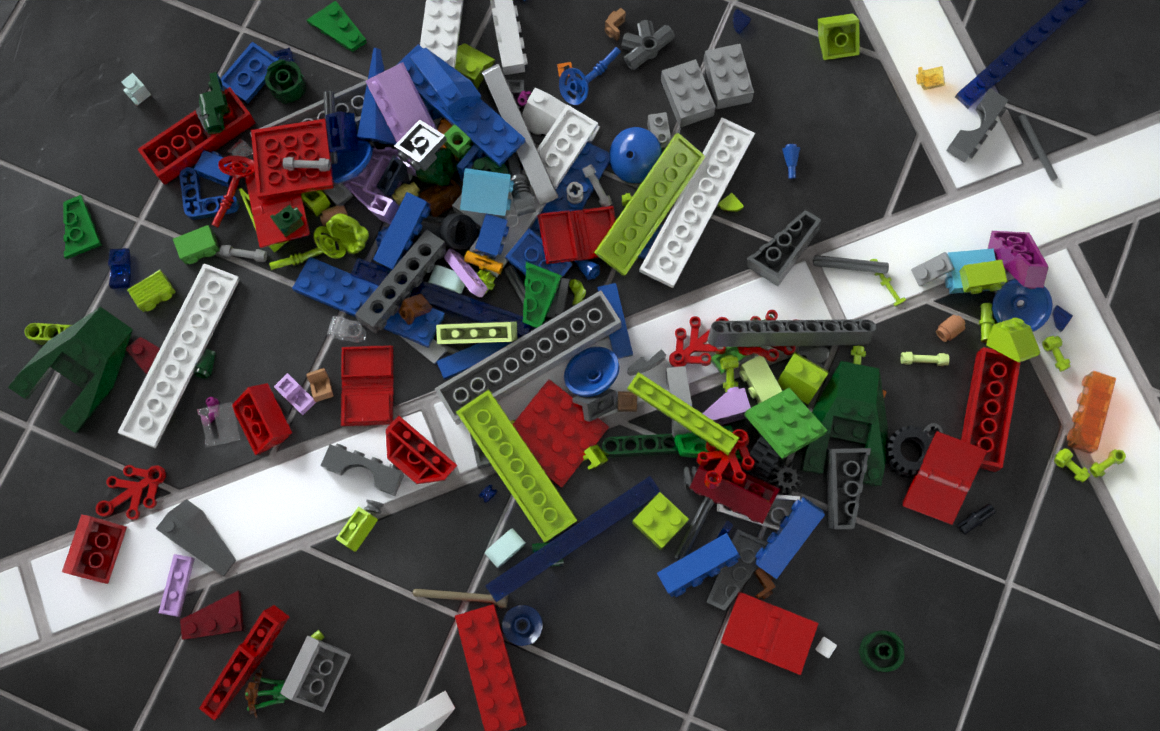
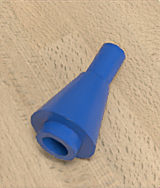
[782,144,800,179]
[574,260,600,280]

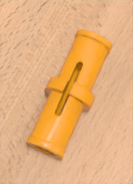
[464,250,504,274]

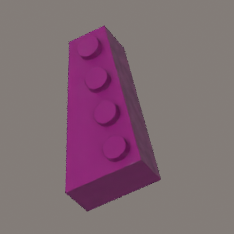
[988,230,1049,289]

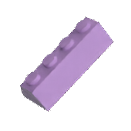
[365,62,438,143]

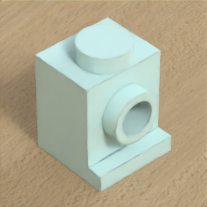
[122,73,151,106]

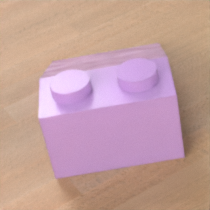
[703,387,751,425]

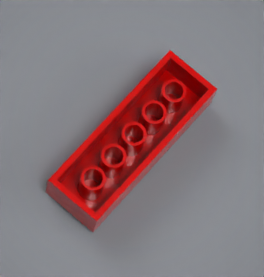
[137,87,256,185]
[961,347,1021,472]
[455,604,527,731]

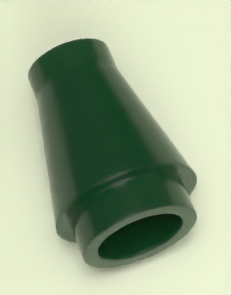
[193,349,216,379]

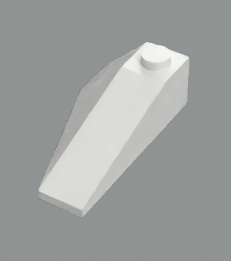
[522,88,600,143]
[377,691,456,731]

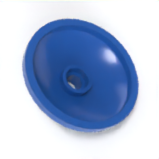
[609,127,662,183]
[332,140,373,183]
[992,279,1053,332]
[564,347,620,397]

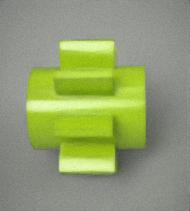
[476,269,495,294]

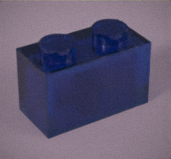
[325,111,359,154]

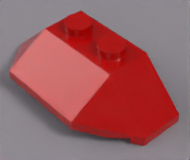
[385,416,457,484]

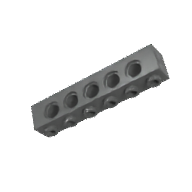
[355,230,446,334]

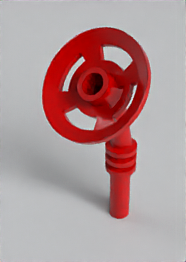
[211,156,255,228]

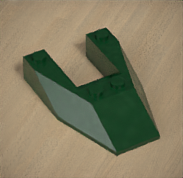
[8,307,133,433]
[800,361,888,487]

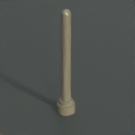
[412,589,508,608]

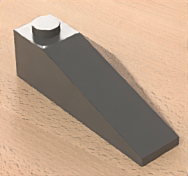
[156,499,236,576]

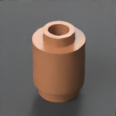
[320,205,348,226]
[936,315,965,342]

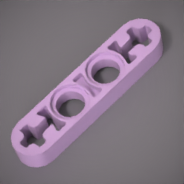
[444,248,488,297]

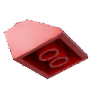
[231,383,292,455]
[62,514,127,584]

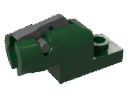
[196,72,230,135]

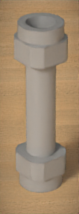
[283,157,331,171]
[582,164,613,207]
[220,245,267,262]

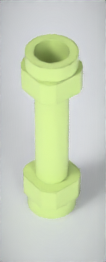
[900,352,949,366]

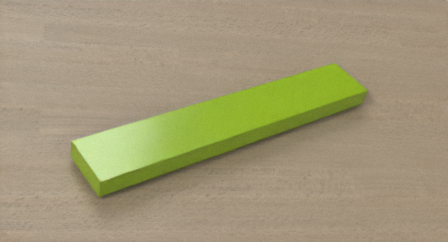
[627,372,739,455]

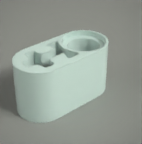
[428,265,465,296]
[485,528,526,568]

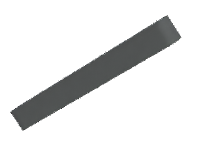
[708,319,877,347]

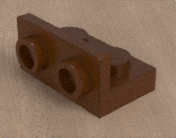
[418,179,462,217]

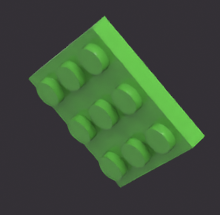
[744,388,828,459]

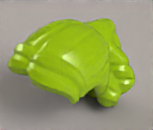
[326,213,369,254]

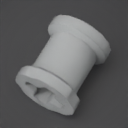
[567,182,583,204]

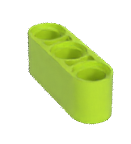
[25,323,72,345]

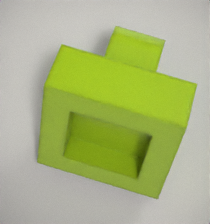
[583,445,608,469]

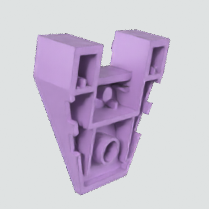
[342,147,417,224]

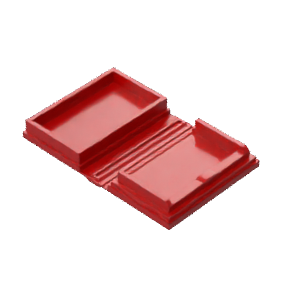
[245,175,310,248]
[537,206,616,264]
[341,345,394,427]
[903,431,987,525]
[720,592,818,675]

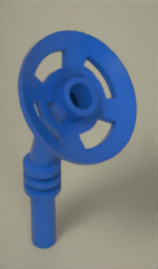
[559,47,621,105]

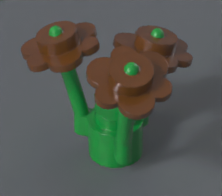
[245,668,290,718]

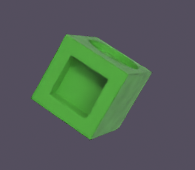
[443,124,472,158]

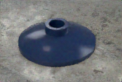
[502,605,543,646]

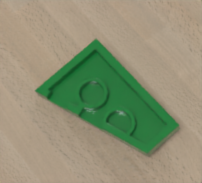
[523,262,562,328]

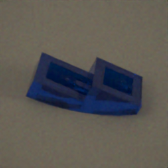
[108,248,131,289]

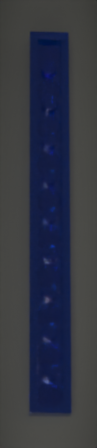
[955,0,1090,109]
[351,258,532,337]
[485,476,661,602]

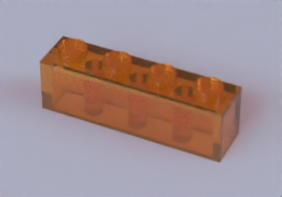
[1067,371,1116,454]

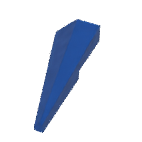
[357,48,397,145]

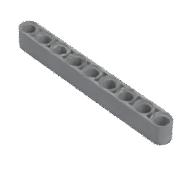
[482,64,559,206]

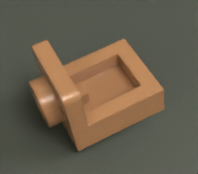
[605,8,626,41]
[306,368,334,402]

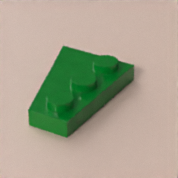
[306,1,367,52]
[63,195,102,259]
[674,425,743,463]

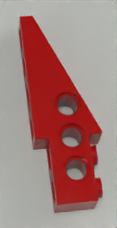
[199,605,290,721]

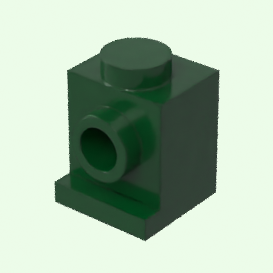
[270,205,304,238]

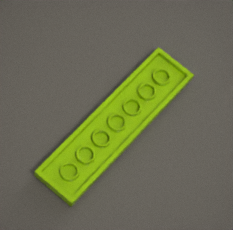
[594,133,706,275]
[456,390,577,543]

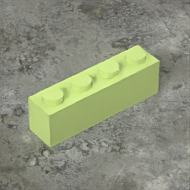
[436,322,517,344]
[739,356,782,404]

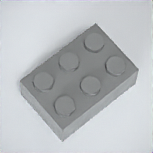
[703,44,754,109]
[661,59,716,127]
[280,635,351,712]

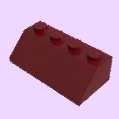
[690,459,780,524]

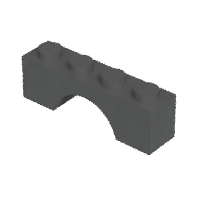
[946,88,1008,163]
[320,443,404,496]

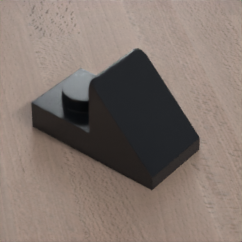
[376,155,410,197]

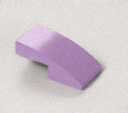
[274,373,316,415]

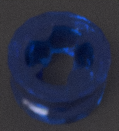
[479,484,498,503]

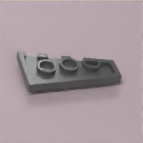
[706,529,768,611]

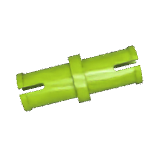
[979,303,995,343]

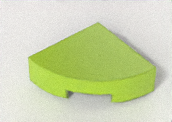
[717,193,744,212]

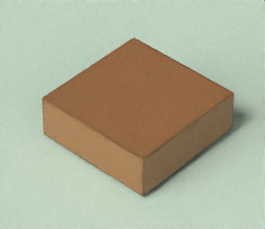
[618,391,637,412]

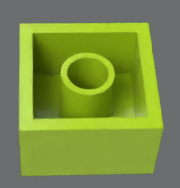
[632,492,689,550]

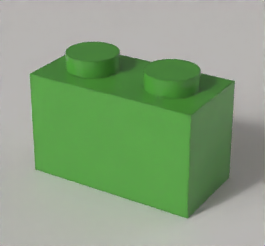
[173,225,220,264]

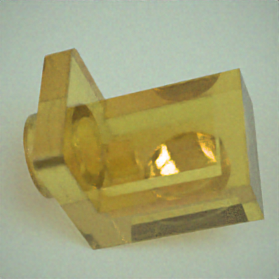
[916,66,946,90]

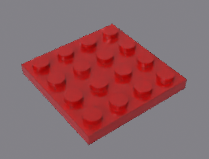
[251,119,334,200]
[513,379,609,488]

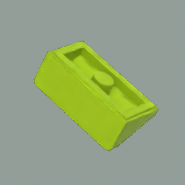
[336,506,378,552]

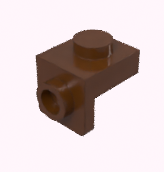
[398,294,432,325]
[753,568,776,600]

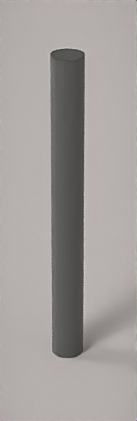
[1018,114,1058,181]

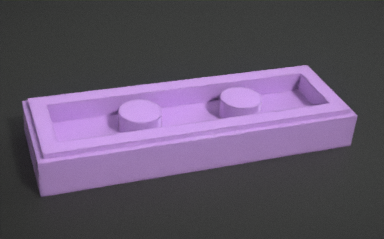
[159,554,195,617]

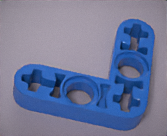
[180,167,240,220]

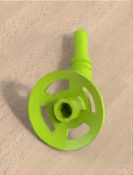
[269,226,346,270]

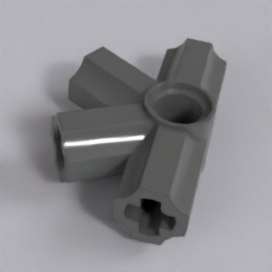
[621,20,675,70]

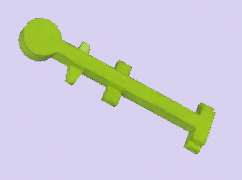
[870,259,906,306]

